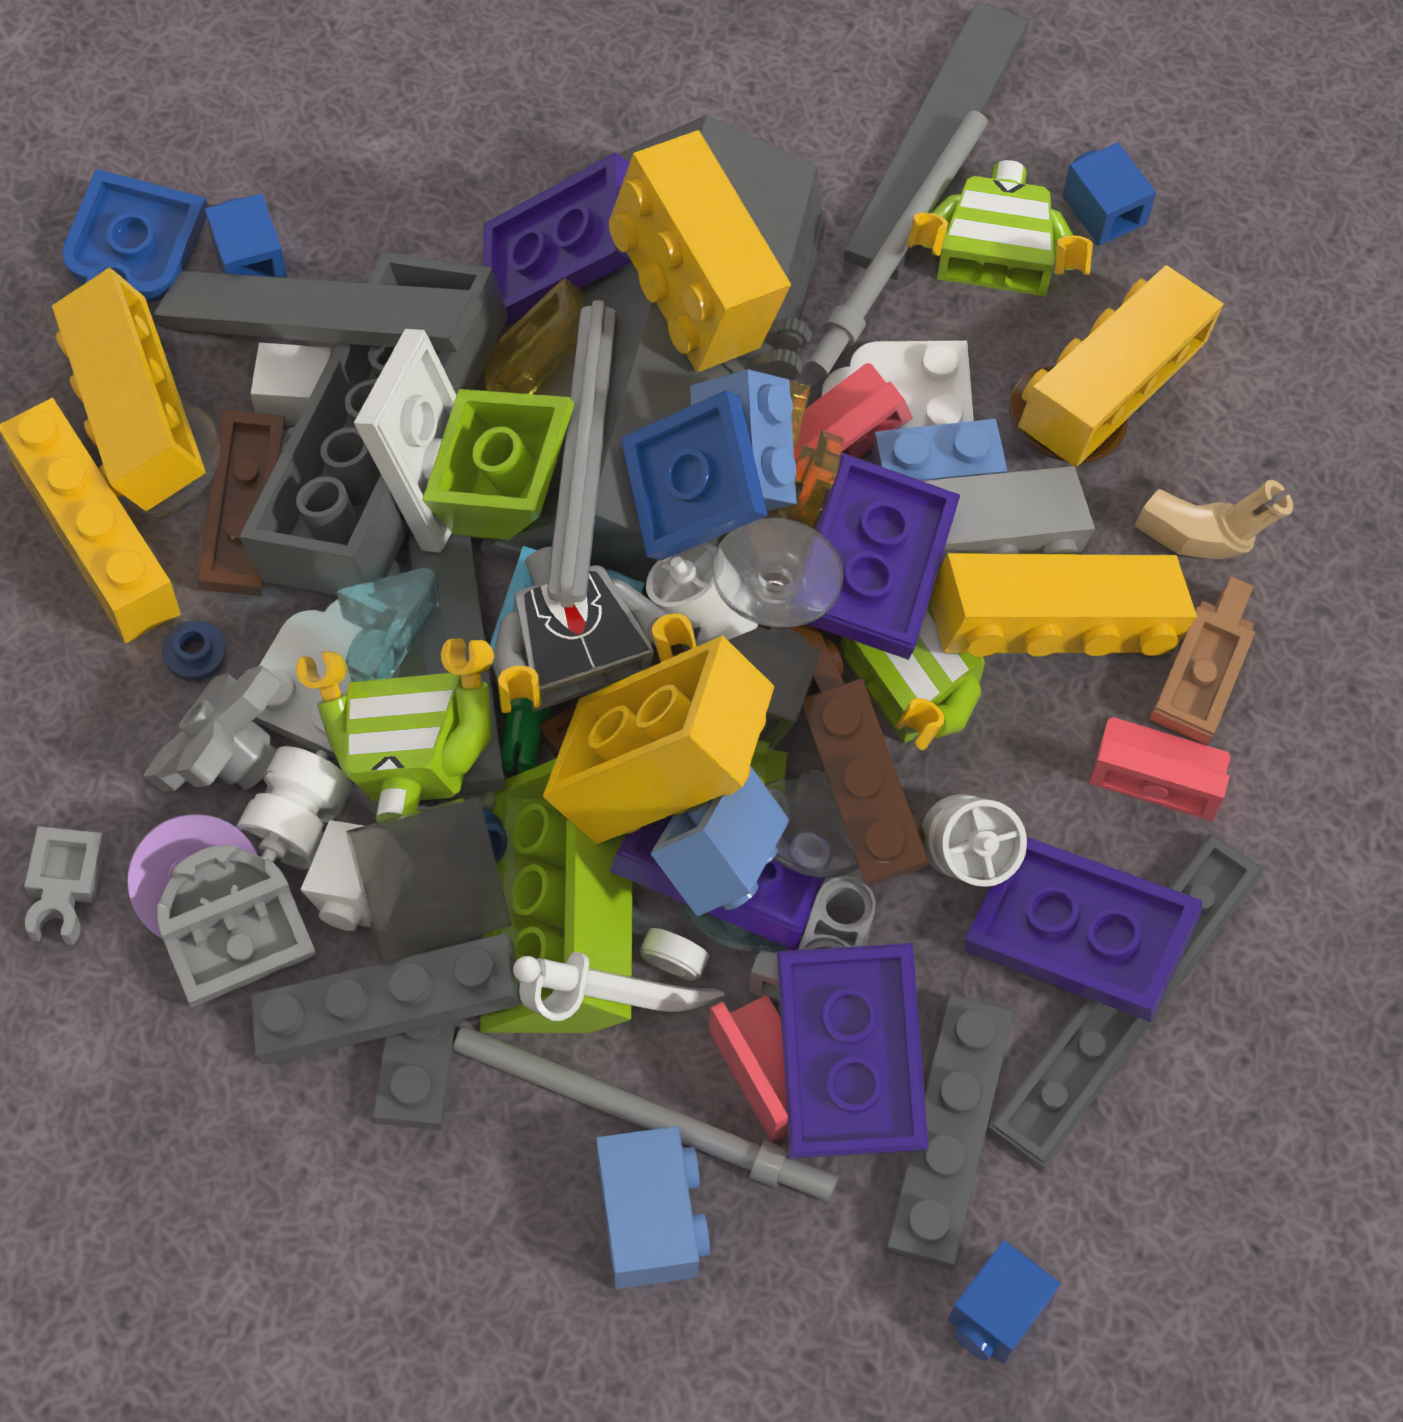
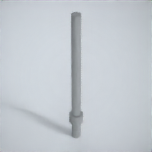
[806,110,988,378]
[453,1026,839,1202]

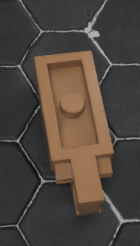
[1148,576,1256,745]

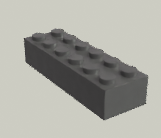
[239,252,509,603]

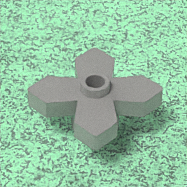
[143,666,282,792]

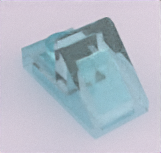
[337,567,441,682]

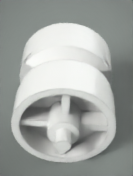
[646,542,759,652]
[236,746,353,869]
[922,794,1027,887]

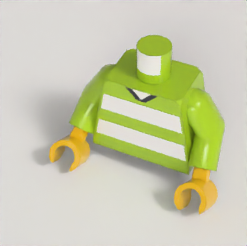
[906,160,1093,296]
[839,602,985,750]
[296,638,494,830]

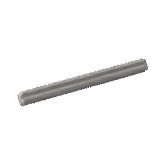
[547,300,617,608]

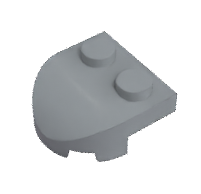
[157,845,316,1008]

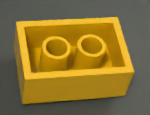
[609,130,791,373]
[543,635,775,844]

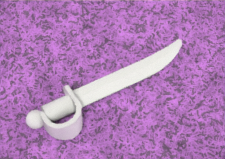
[513,952,725,1021]

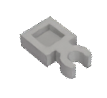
[24,826,107,945]

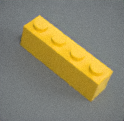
[1018,265,1224,468]
[52,267,206,511]
[0,398,181,644]
[929,553,1197,657]

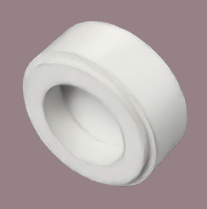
[640,928,710,981]

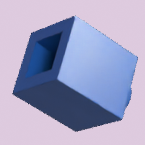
[1062,142,1156,246]
[205,193,287,278]
[947,1240,1061,1364]

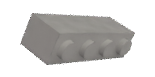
[923,466,1095,567]

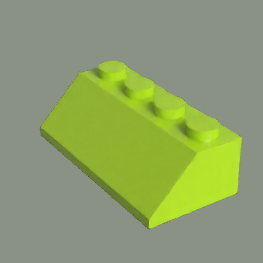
[480,758,632,1033]

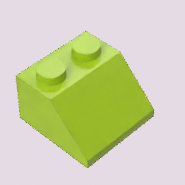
[422,389,575,540]

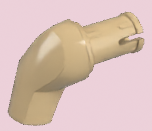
[1135,480,1293,560]

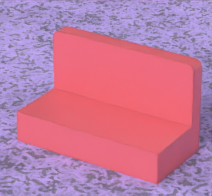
[792,363,913,489]
[1089,717,1230,822]
[708,995,789,1143]

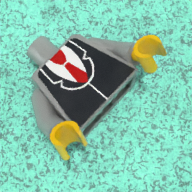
[492,546,697,713]

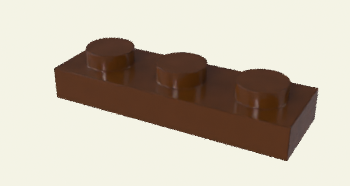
[197,409,286,596]
[801,678,929,887]

